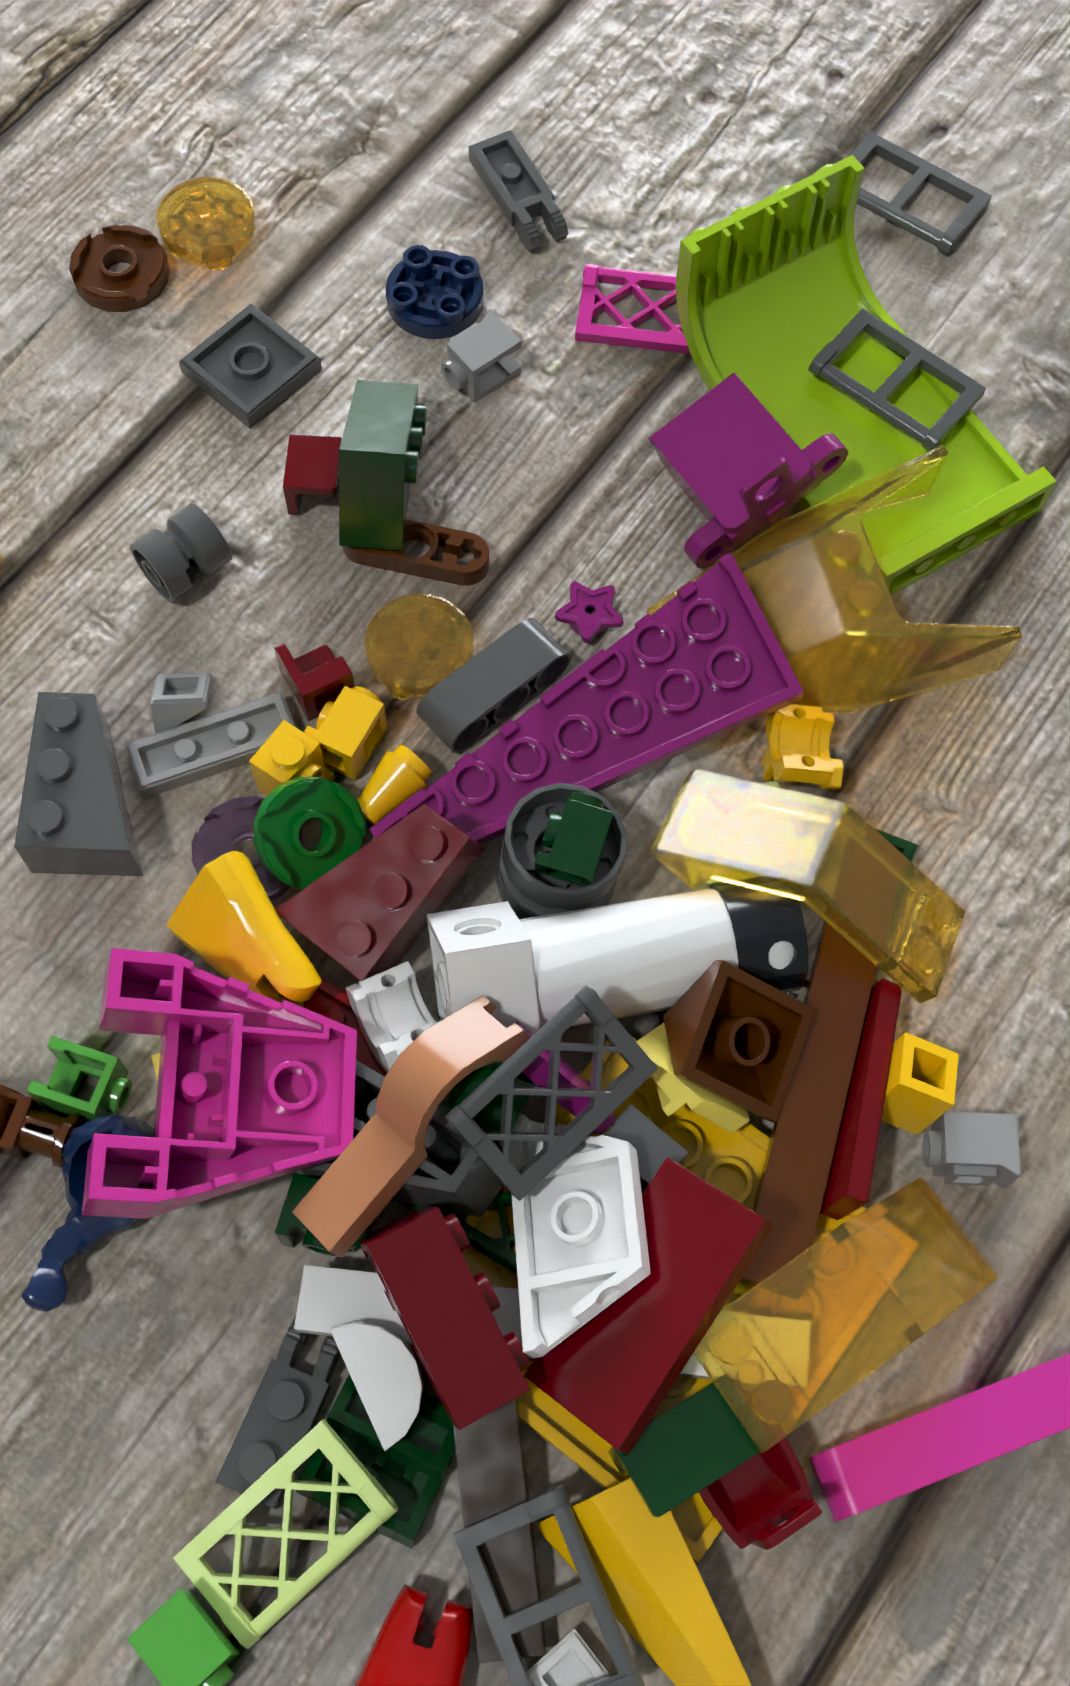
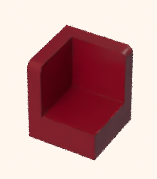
[283,434,342,515]
[274,643,355,721]

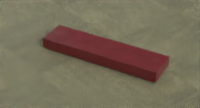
[820,978,902,1220]

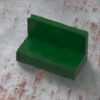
[608,1375,766,1518]

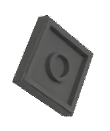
[179,303,322,429]

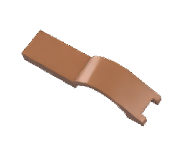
[292,995,530,1258]

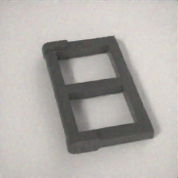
[848,131,992,255]
[808,308,986,453]
[454,1484,645,1686]

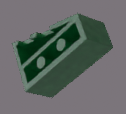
[339,380,427,551]

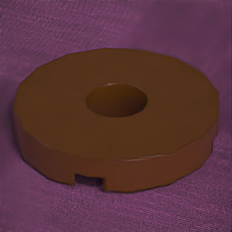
[69,224,170,312]

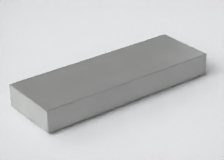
[125,692,295,799]

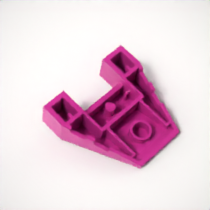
[82,948,357,1219]

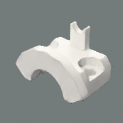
[346,961,440,1073]

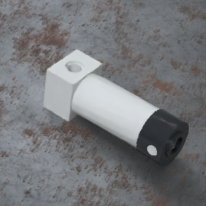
[426,875,808,1035]

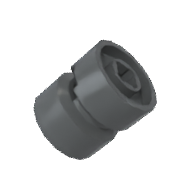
[130,503,232,603]

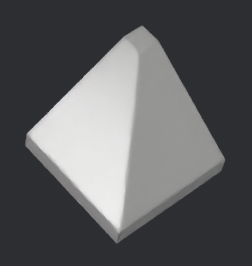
[150,673,212,734]

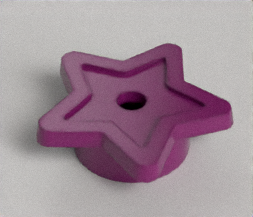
[555,581,624,643]

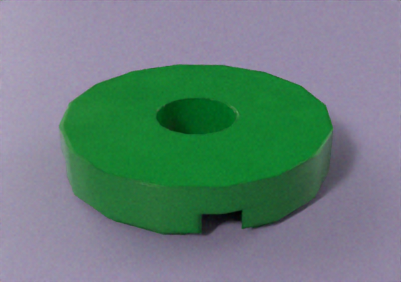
[253,777,366,889]

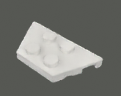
[509,1114,651,1359]

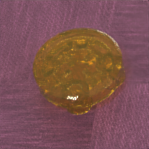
[157,177,256,271]
[365,594,474,699]

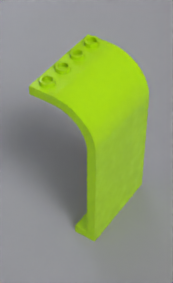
[676,155,1056,604]

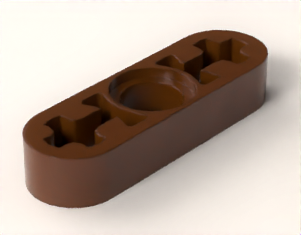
[342,519,489,586]

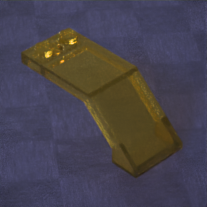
[649,769,965,1003]
[693,1177,998,1453]

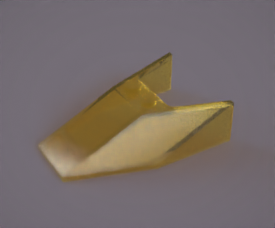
[646,444,1023,713]

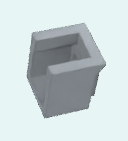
[441,309,521,403]
[923,1111,1021,1188]

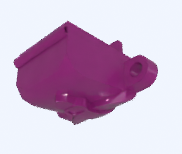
[648,373,848,569]

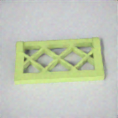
[173,1419,399,1649]

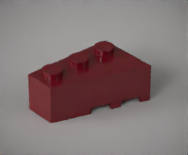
[275,804,485,981]
[358,1205,531,1431]

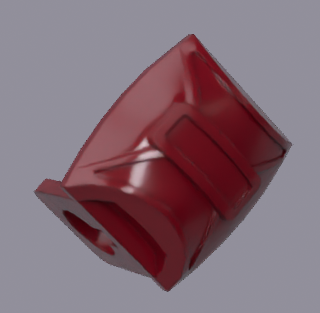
[699,1396,822,1550]

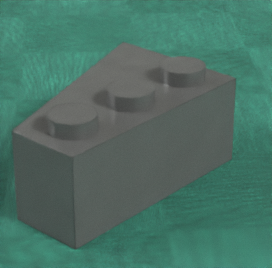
[14,692,143,876]

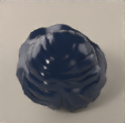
[22,1114,154,1312]

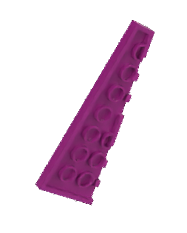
[370,553,804,845]

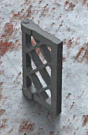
[445,985,658,1201]

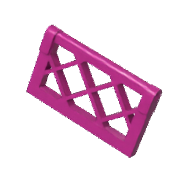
[575,264,691,354]

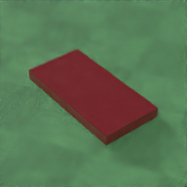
[524,1157,774,1455]

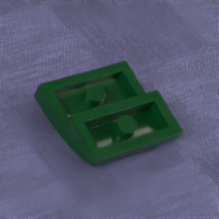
[296,1374,456,1549]

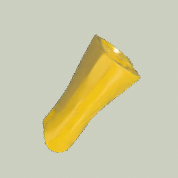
[166,851,322,1007]

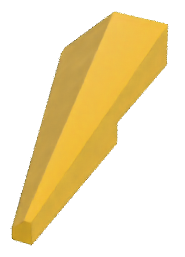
[537,1477,752,1686]

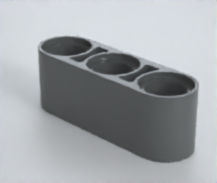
[416,618,571,753]

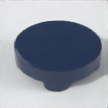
[386,245,484,339]

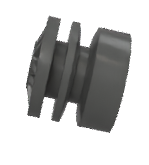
[496,783,627,919]

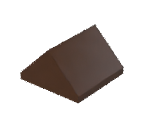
[663,960,816,1122]

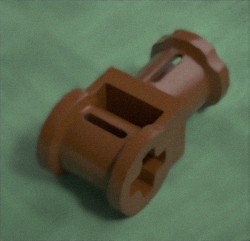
[0,1084,84,1168]

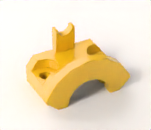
[760,704,844,790]

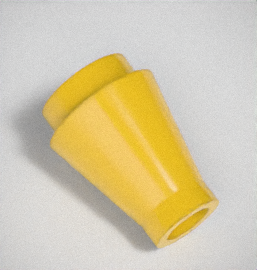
[357,744,433,826]

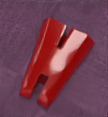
[354,1584,473,1686]

